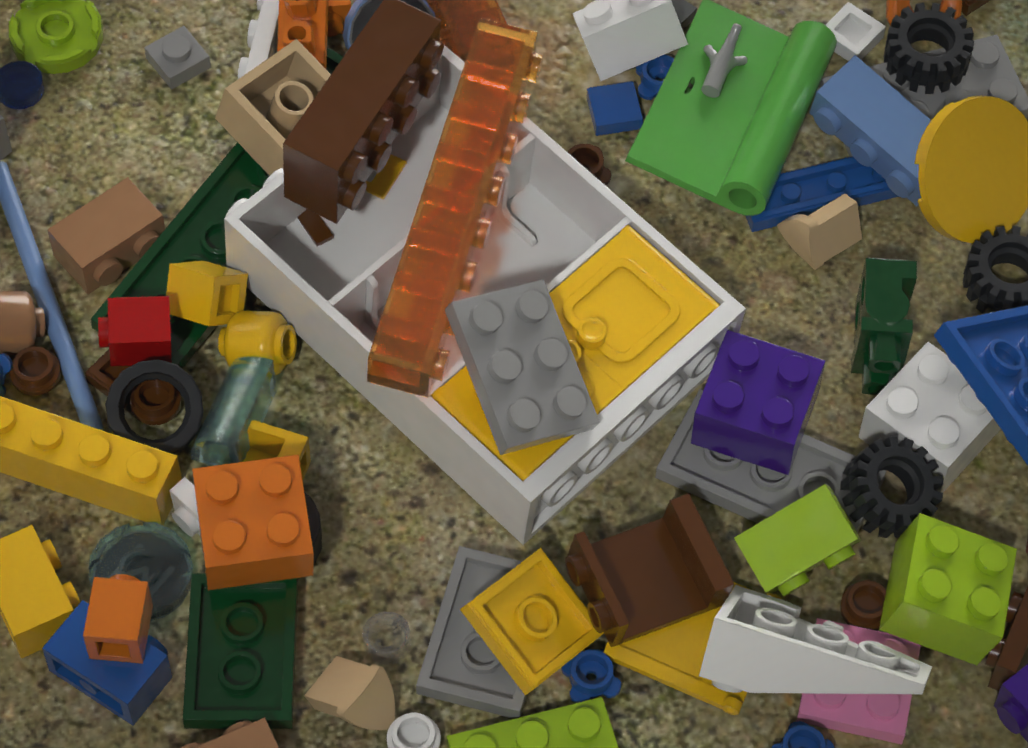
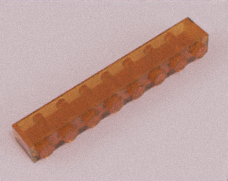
[367,17,543,398]

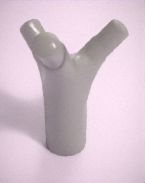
[701,23,747,98]

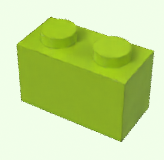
[734,484,862,597]

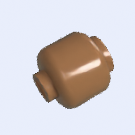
[0,291,45,355]

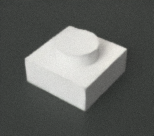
[826,2,886,61]
[169,477,201,537]

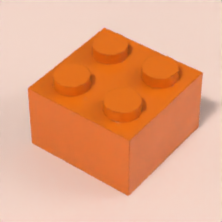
[192,454,314,590]

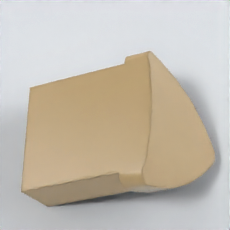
[777,194,862,270]
[304,656,395,730]

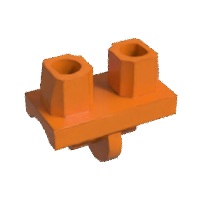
[277,0,328,70]

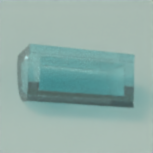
[191,356,277,466]

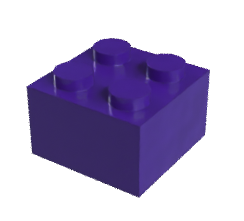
[691,330,825,475]

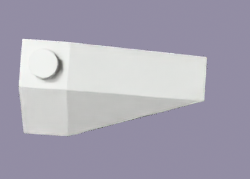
[699,585,932,695]

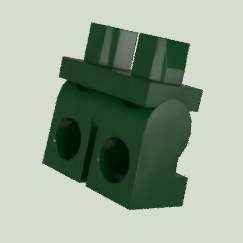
[851,258,917,395]

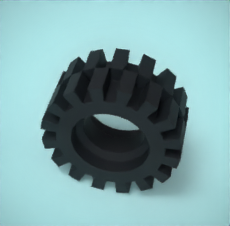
[883,2,974,94]
[963,226,1028,313]
[840,436,944,538]

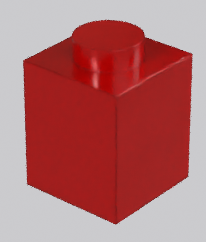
[98,296,172,366]

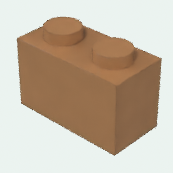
[47,177,165,294]

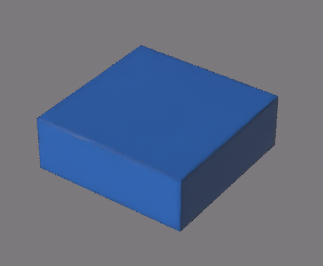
[586,81,643,136]

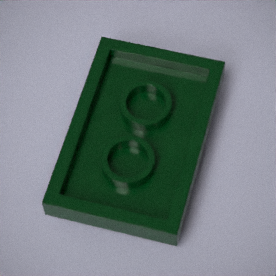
[183,573,298,729]

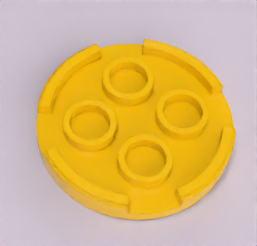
[914,95,1028,243]

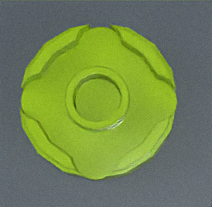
[9,0,103,74]

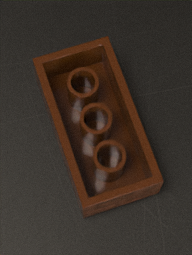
[283,0,444,224]

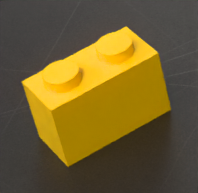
[0,525,80,659]

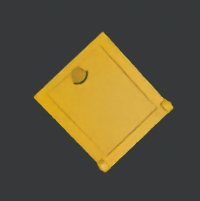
[603,582,782,715]

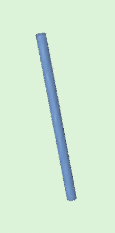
[0,161,105,431]

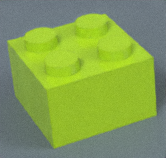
[879,513,1017,666]

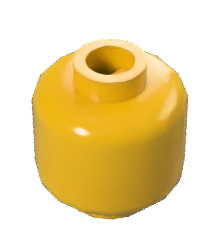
[218,311,297,376]

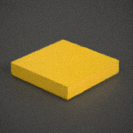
[460,548,604,695]

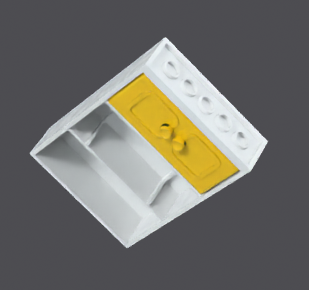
[224,45,746,545]

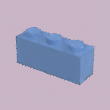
[809,55,931,206]

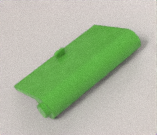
[625,0,837,216]

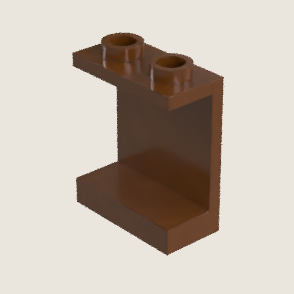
[565,493,735,647]

